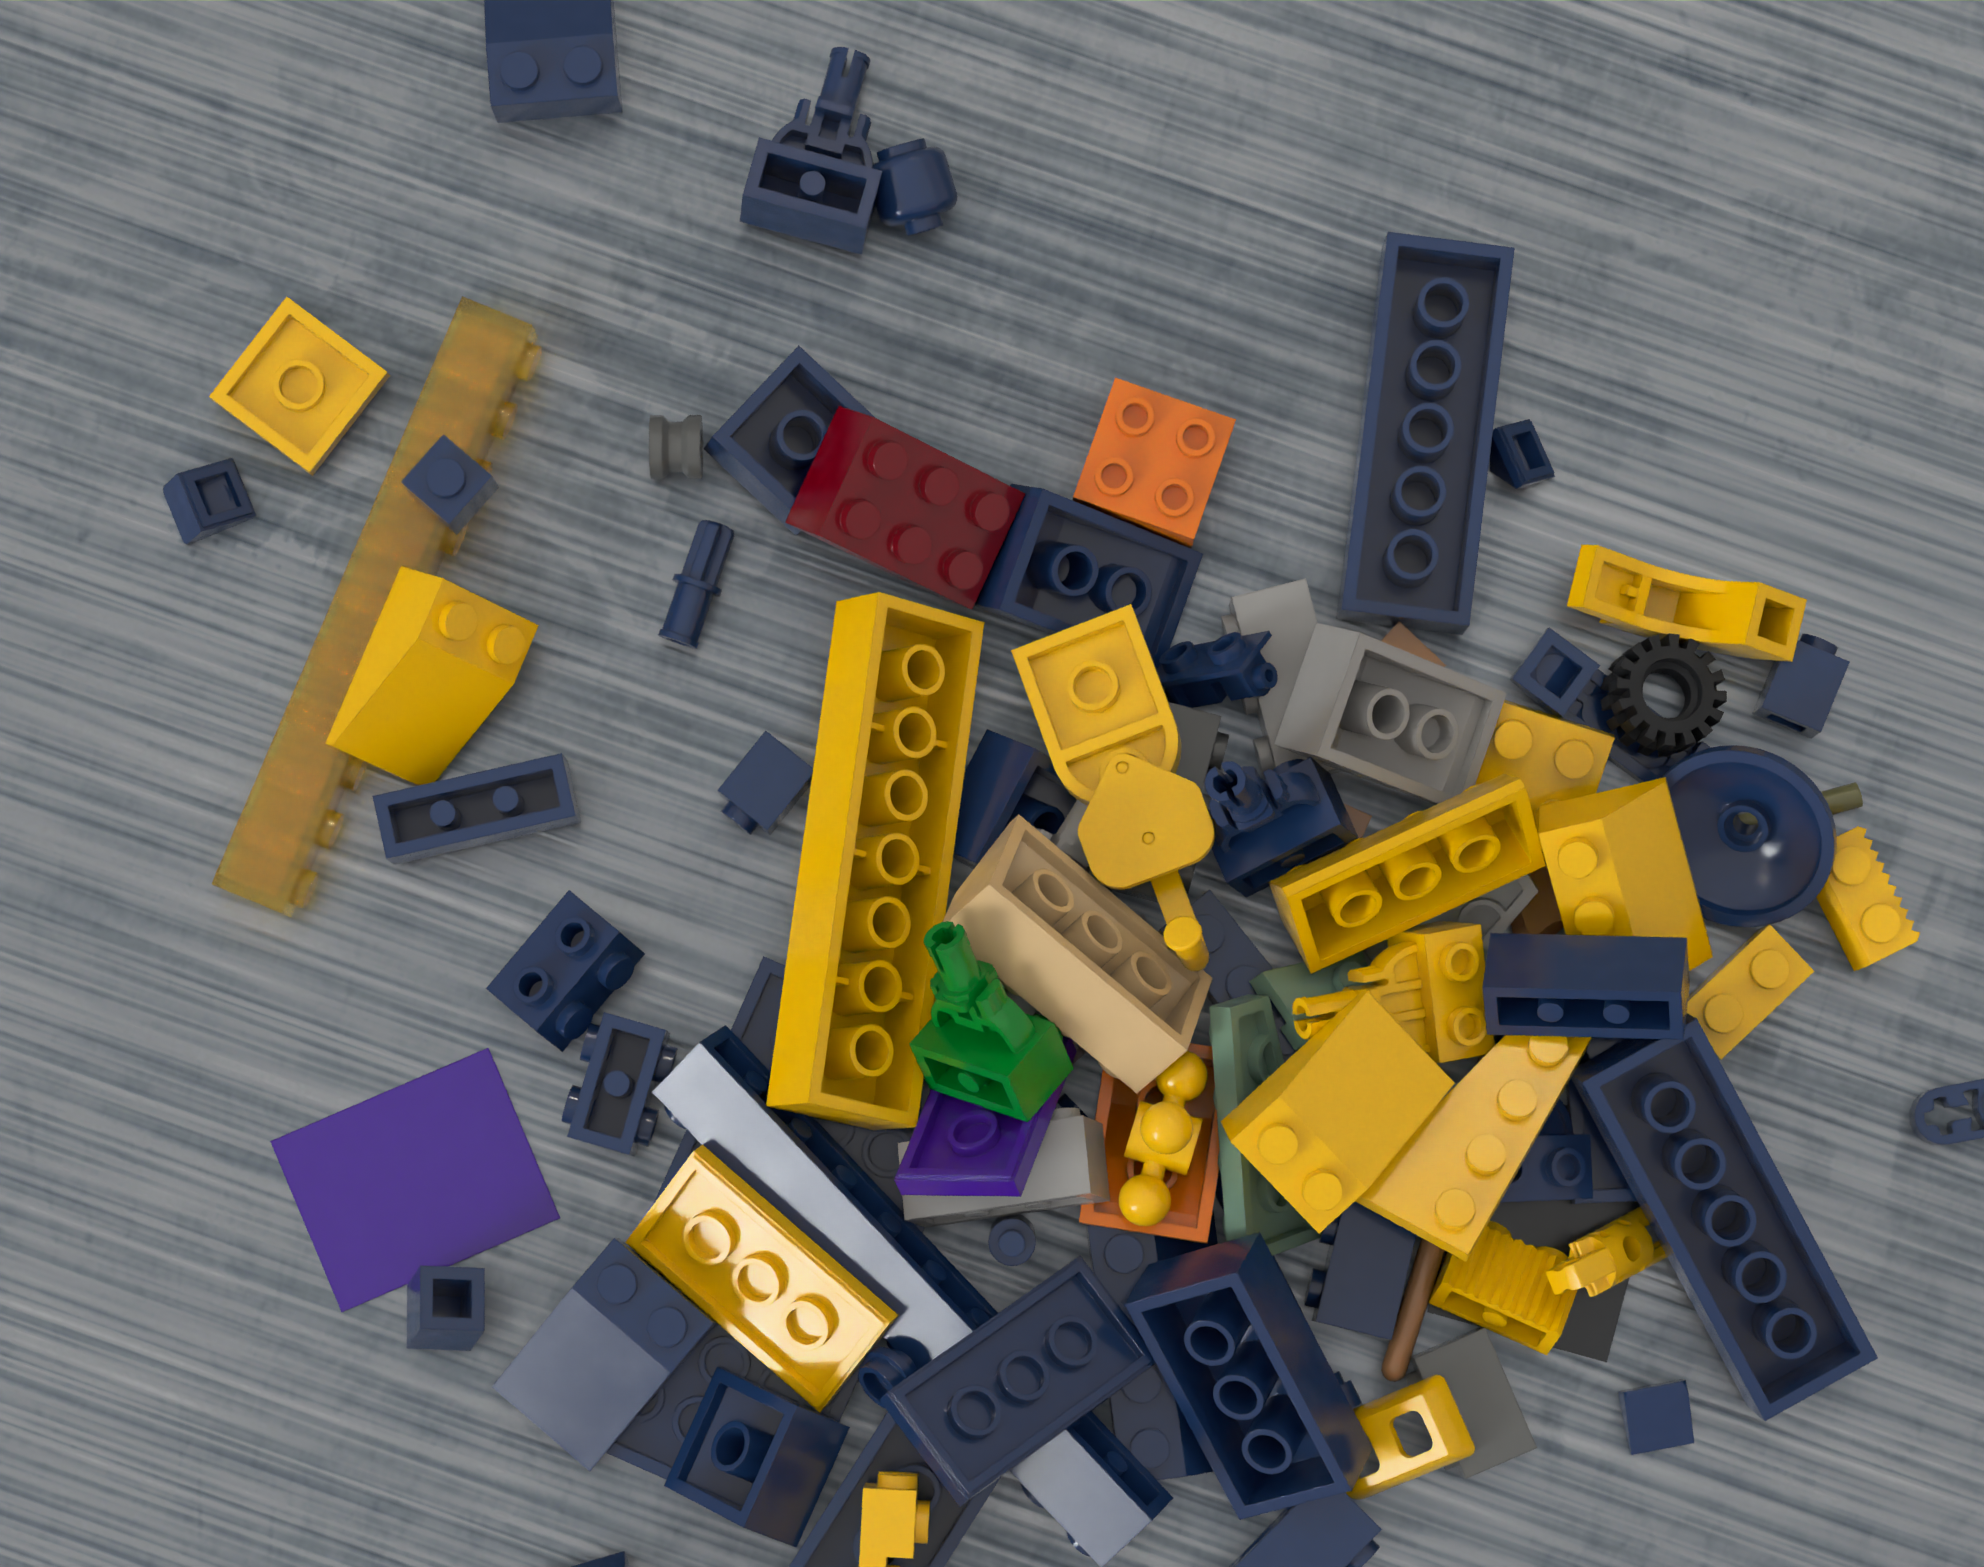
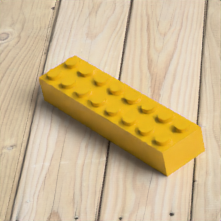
[766,592,985,1130]

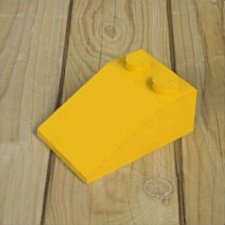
[325,566,539,786]
[1220,988,1455,1234]

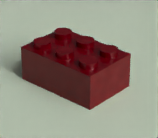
[785,406,1025,610]

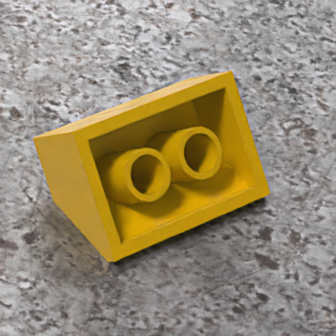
[1538,777,1713,971]

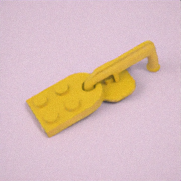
[1011,604,1215,971]

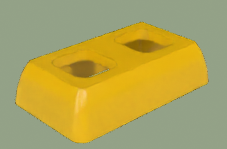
[1345,1375,1475,1500]

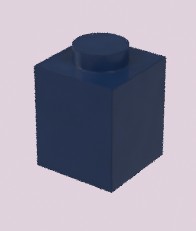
[401,434,499,535]
[1752,634,1850,738]
[717,731,813,835]
[407,1265,485,1351]

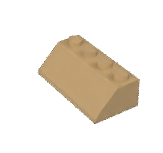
[943,814,1213,1093]

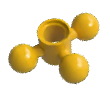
[1119,1051,1208,1226]

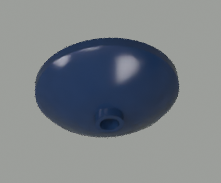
[1662,745,1837,927]

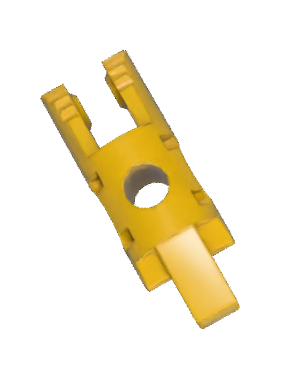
[1546,1207,1667,1297]

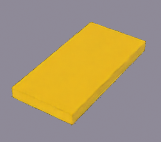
[625,1145,899,1413]

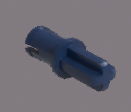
[658,520,734,649]

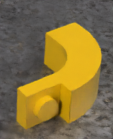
[1567,544,1807,662]

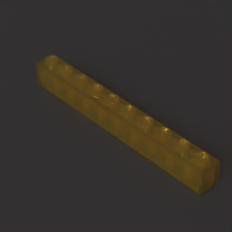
[212,296,542,918]

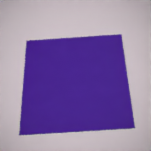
[270,1048,560,1312]

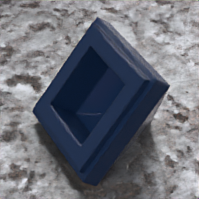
[1490,419,1555,489]

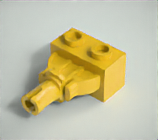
[1292,921,1495,1063]

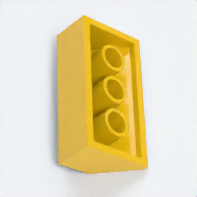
[1269,774,1546,974]

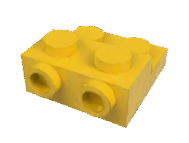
[859,1471,930,1567]

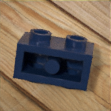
[486,890,645,1052]
[562,1012,678,1156]

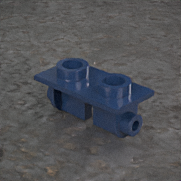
[1156,631,1278,708]

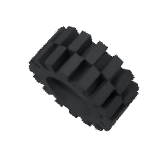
[1601,633,1727,757]

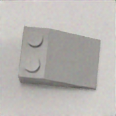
[1274,623,1507,805]

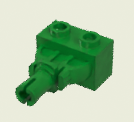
[909,921,1074,1122]

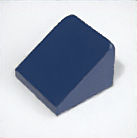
[163,458,256,544]
[1618,1379,1694,1455]

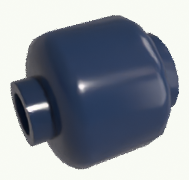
[871,138,957,236]

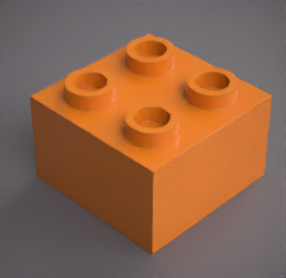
[1073,378,1236,549]

